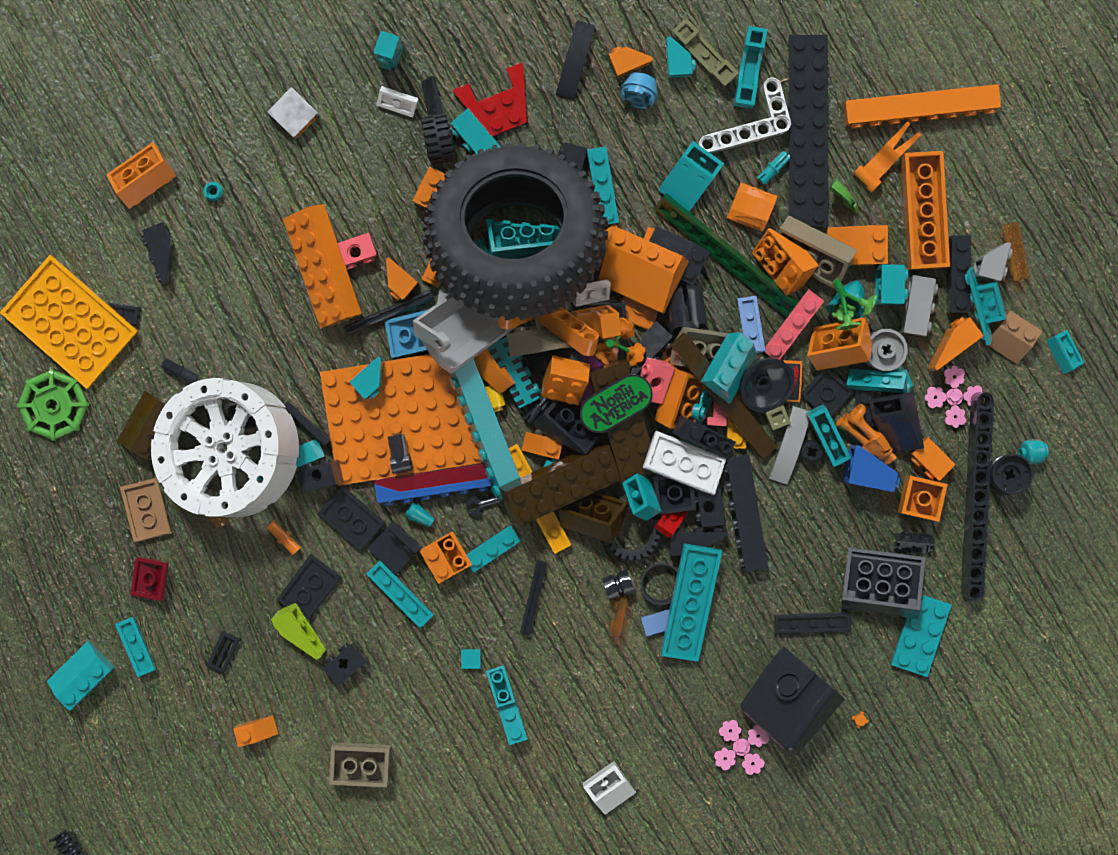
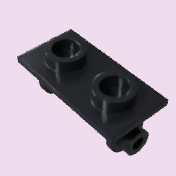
[894,531,935,554]

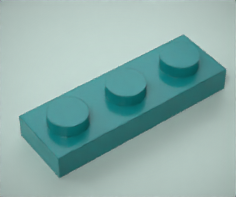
[846,369,908,393]
[466,525,521,573]
[115,616,156,677]

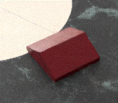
[130,557,169,601]

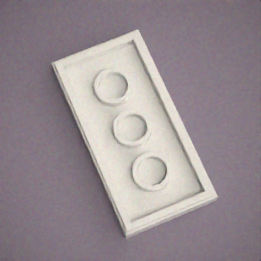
[643,431,726,495]

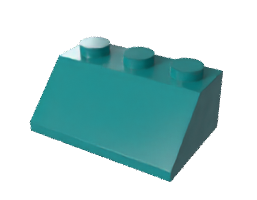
[701,332,757,403]
[47,640,116,711]

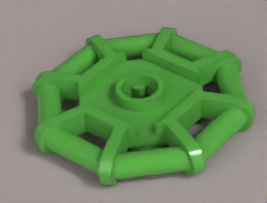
[16,369,89,441]

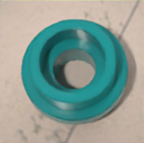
[203,182,223,201]

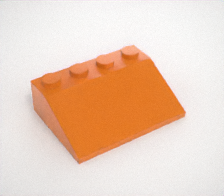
[598,227,689,314]

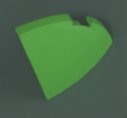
[829,178,859,214]

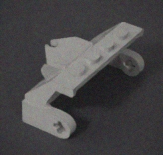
[413,290,516,374]

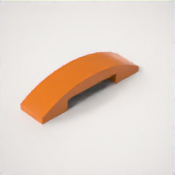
[474,349,515,394]

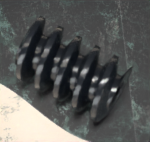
[49,829,85,855]

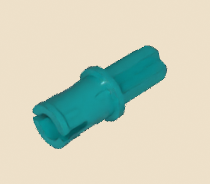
[757,151,791,186]

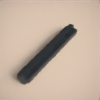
[520,560,547,635]

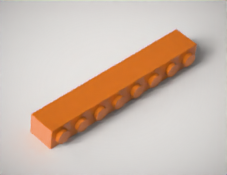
[843,84,1001,129]

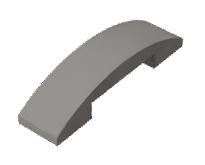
[769,406,809,484]

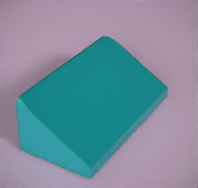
[1046,330,1084,374]

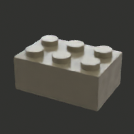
[329,742,391,787]

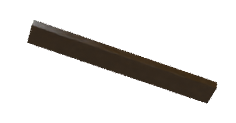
[670,333,777,459]

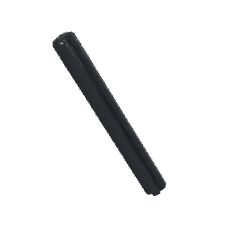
[344,290,434,335]

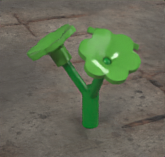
[832,279,877,330]

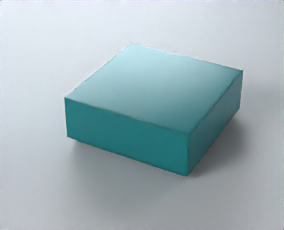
[461,649,481,669]

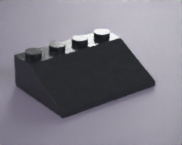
[841,547,926,619]

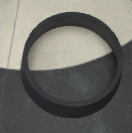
[641,563,678,605]

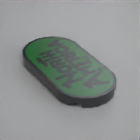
[580,374,653,433]

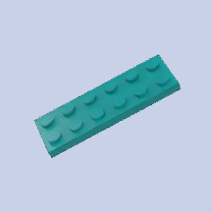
[660,544,722,661]

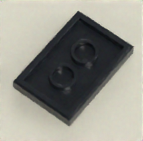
[317,485,386,552]
[276,553,342,621]

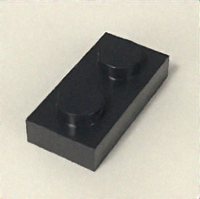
[854,389,876,427]

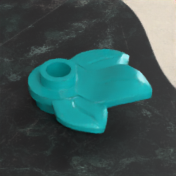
[691,389,712,424]

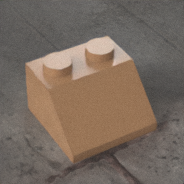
[984,311,1042,364]

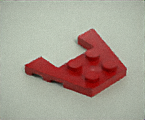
[453,62,527,137]

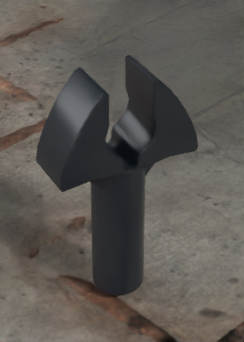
[466,495,502,516]

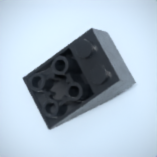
[869,391,924,453]

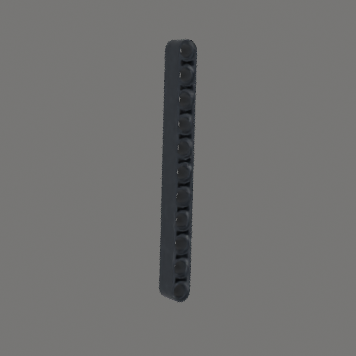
[961,392,994,602]

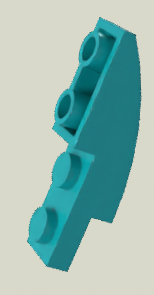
[486,665,528,746]

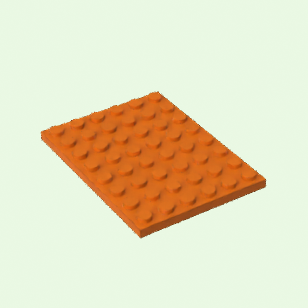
[320,354,484,486]

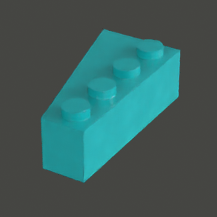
[486,219,561,259]

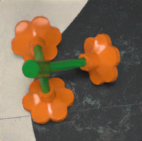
[595,318,646,367]

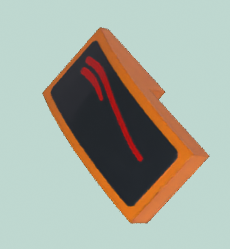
[783,360,802,402]

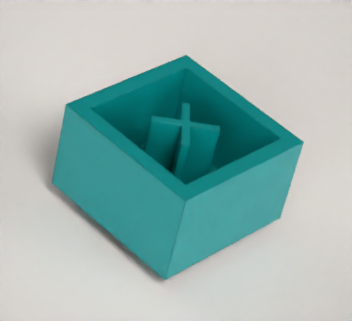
[875,264,908,306]

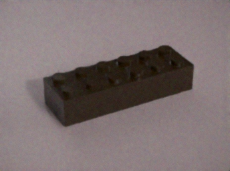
[589,359,655,483]
[498,442,621,527]

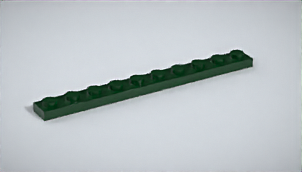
[654,193,815,324]

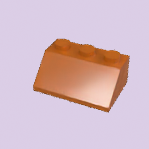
[107,142,176,209]
[807,317,872,371]
[654,366,704,429]

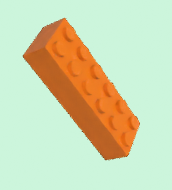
[901,151,950,270]
[283,204,362,328]

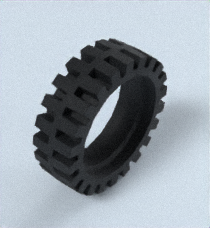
[605,503,660,560]

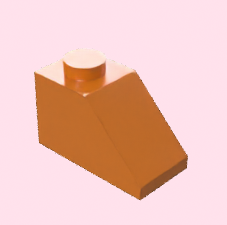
[608,46,653,79]
[386,257,419,300]
[522,432,562,459]
[233,715,278,747]

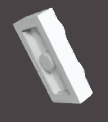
[377,86,418,118]
[572,279,611,306]

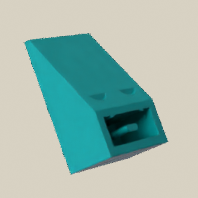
[658,141,724,211]

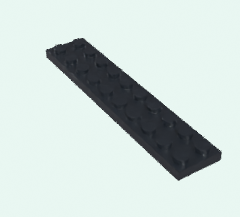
[788,35,828,227]

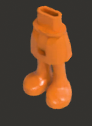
[836,404,896,465]

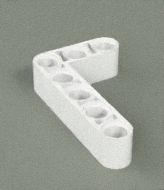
[698,78,791,153]

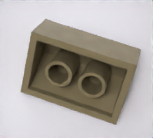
[670,327,728,367]

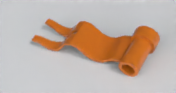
[853,121,921,193]

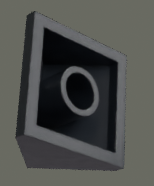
[653,475,696,514]

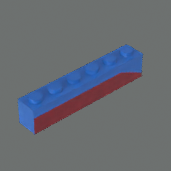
[374,463,492,506]

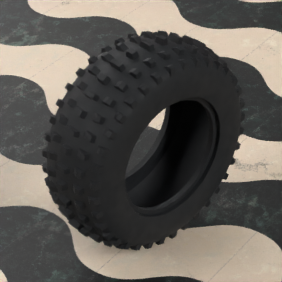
[422,143,608,320]

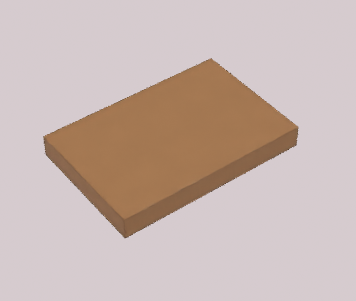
[120,478,172,543]

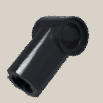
[388,434,413,474]

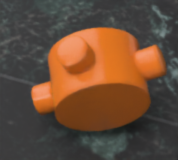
[852,711,869,728]

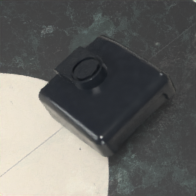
[740,646,845,755]

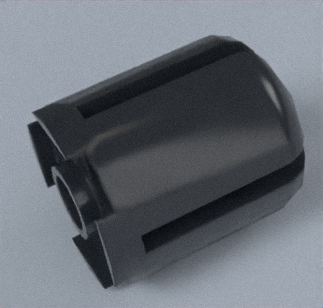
[667,284,709,335]

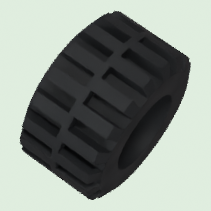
[421,112,456,165]

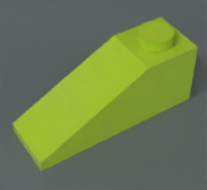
[271,603,326,660]

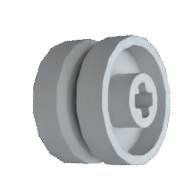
[865,329,908,371]

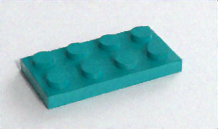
[890,595,951,677]

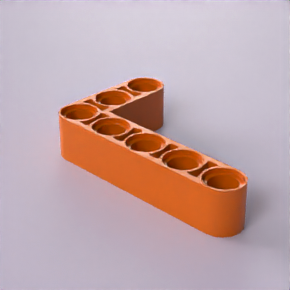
[497,307,599,356]

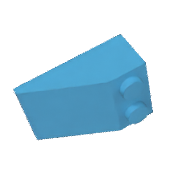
[385,310,428,358]

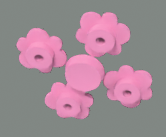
[924,366,984,428]
[714,720,769,775]

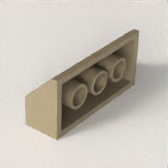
[778,216,857,289]

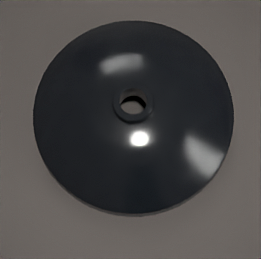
[739,357,794,413]

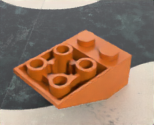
[752,228,819,295]

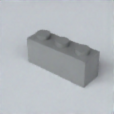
[900,275,938,337]

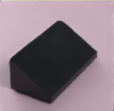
[421,76,443,116]

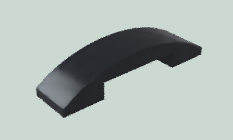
[556,20,595,99]

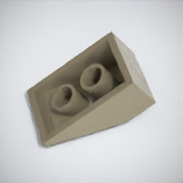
[507,326,571,357]

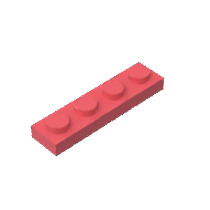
[765,289,824,359]

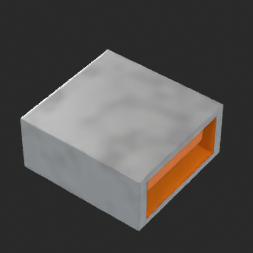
[268,87,319,140]

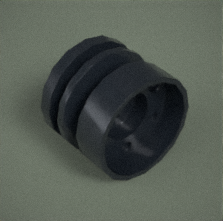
[990,454,1033,495]

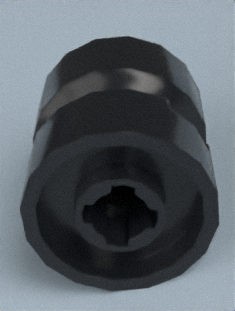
[602,569,635,601]

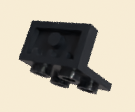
[368,521,422,574]

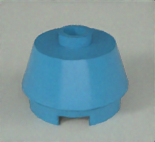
[620,73,658,109]

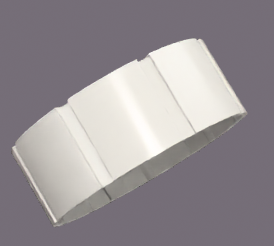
[151,378,299,517]

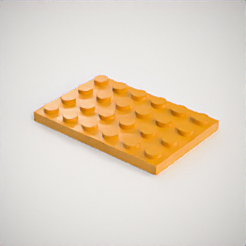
[0,255,138,389]

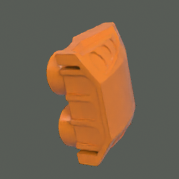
[726,183,777,232]

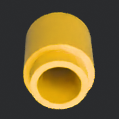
[485,385,506,412]

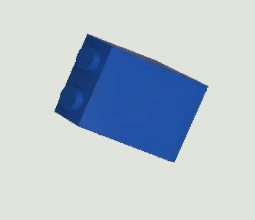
[843,445,900,492]

